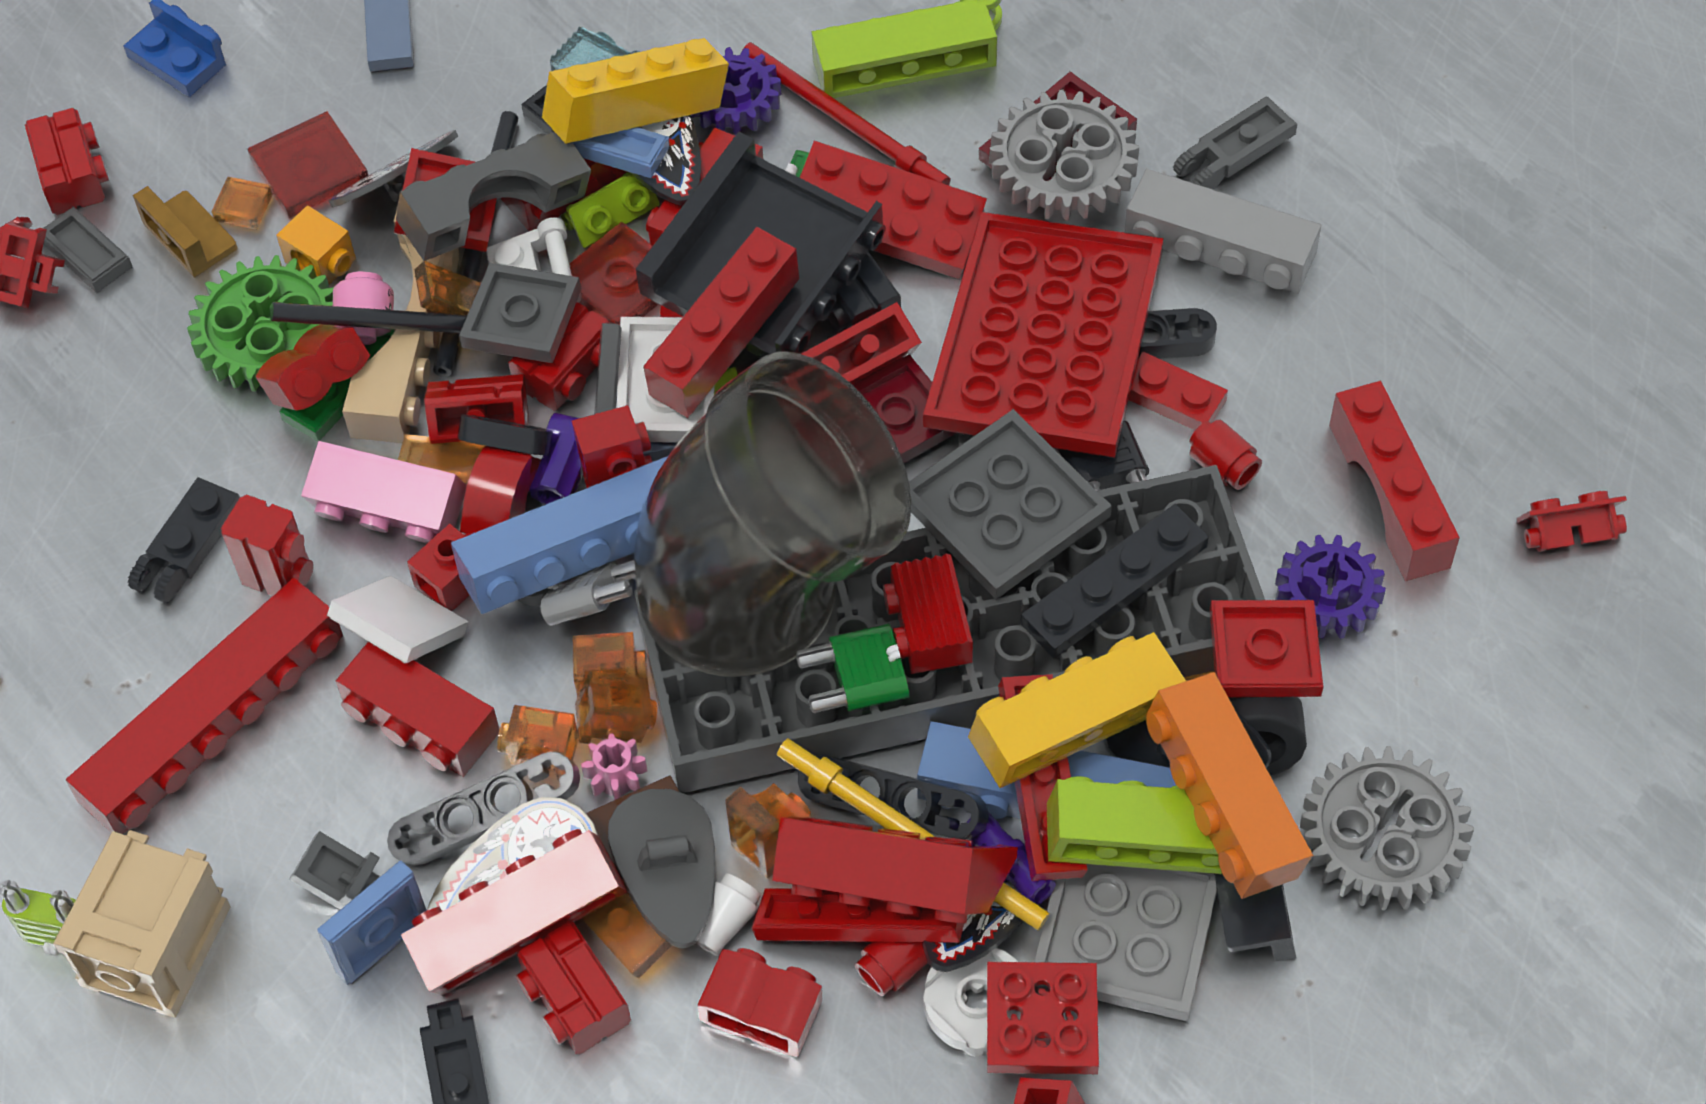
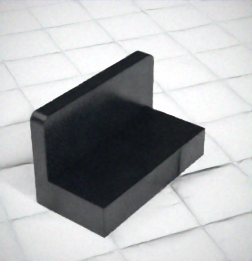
[1214,873,1297,962]

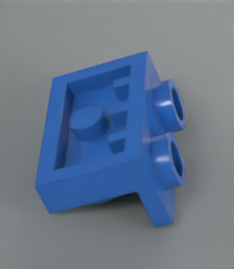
[123,0,226,97]

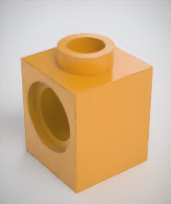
[276,205,356,285]

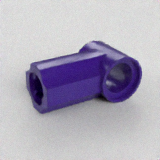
[530,413,583,506]

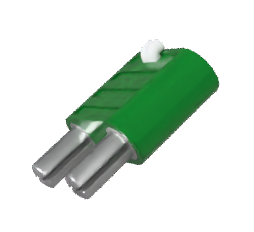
[796,623,909,713]

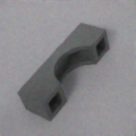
[396,132,591,261]

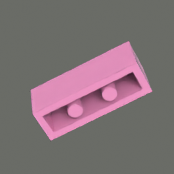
[301,441,467,543]

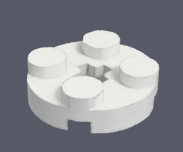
[923,948,1021,1057]

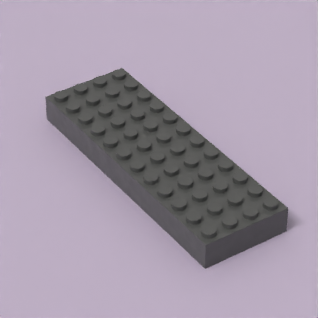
[634,465,1265,793]

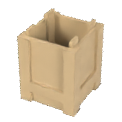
[53,830,231,1018]

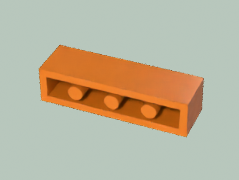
[1146,672,1313,899]

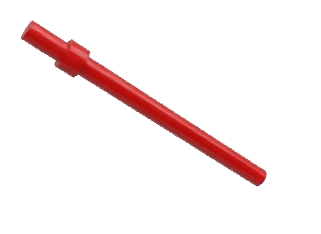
[743,42,951,185]

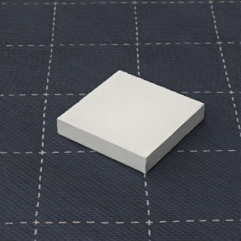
[327,575,469,664]

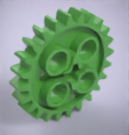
[187,255,334,392]

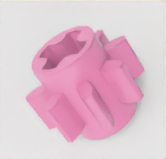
[581,733,647,800]

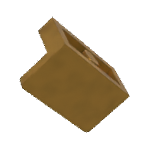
[132,186,238,278]

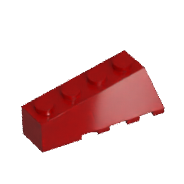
[772,817,1018,923]

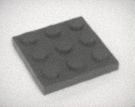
[898,409,1112,599]

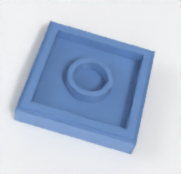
[317,860,427,985]

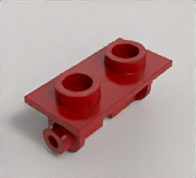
[1516,491,1627,552]

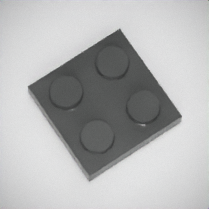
[459,263,582,363]

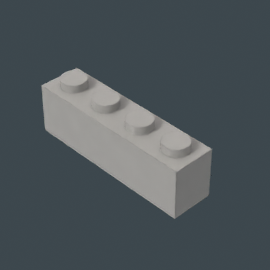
[1124,168,1322,294]

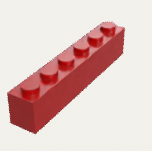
[65,578,343,834]

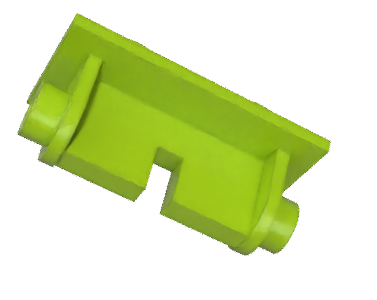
[561,172,660,248]

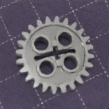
[989,90,1139,221]
[1300,746,1474,910]

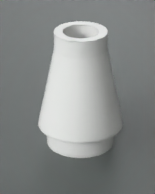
[695,873,761,956]

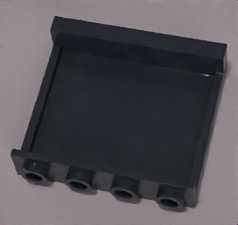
[636,131,886,366]

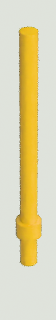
[777,738,1050,931]

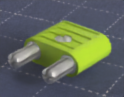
[0,880,76,956]

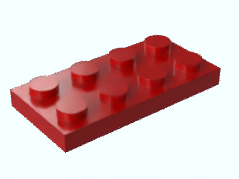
[800,140,987,280]

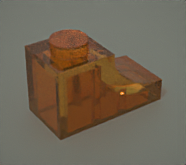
[725,783,811,879]

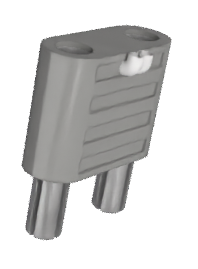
[540,558,649,626]

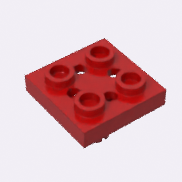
[987,962,1099,1075]

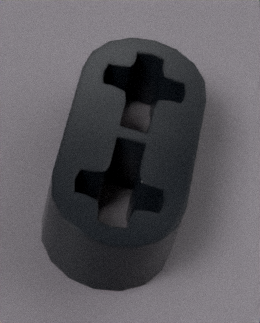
[457,414,553,456]

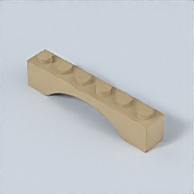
[342,184,459,444]

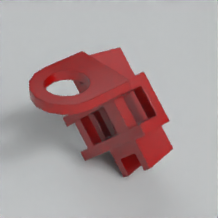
[0,217,65,309]

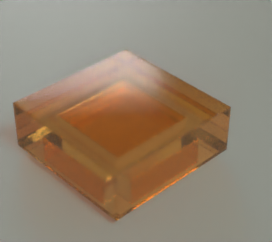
[211,177,273,230]

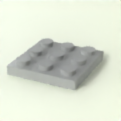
[1034,864,1217,1022]

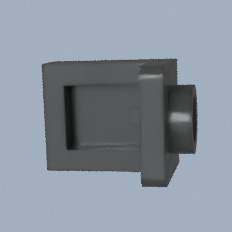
[289,831,380,910]

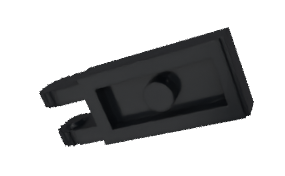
[127,477,240,603]

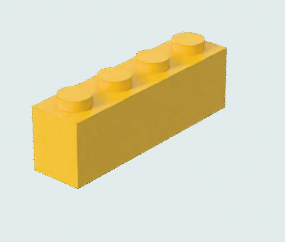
[542,38,729,144]
[968,632,1186,788]

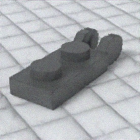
[1173,96,1298,189]

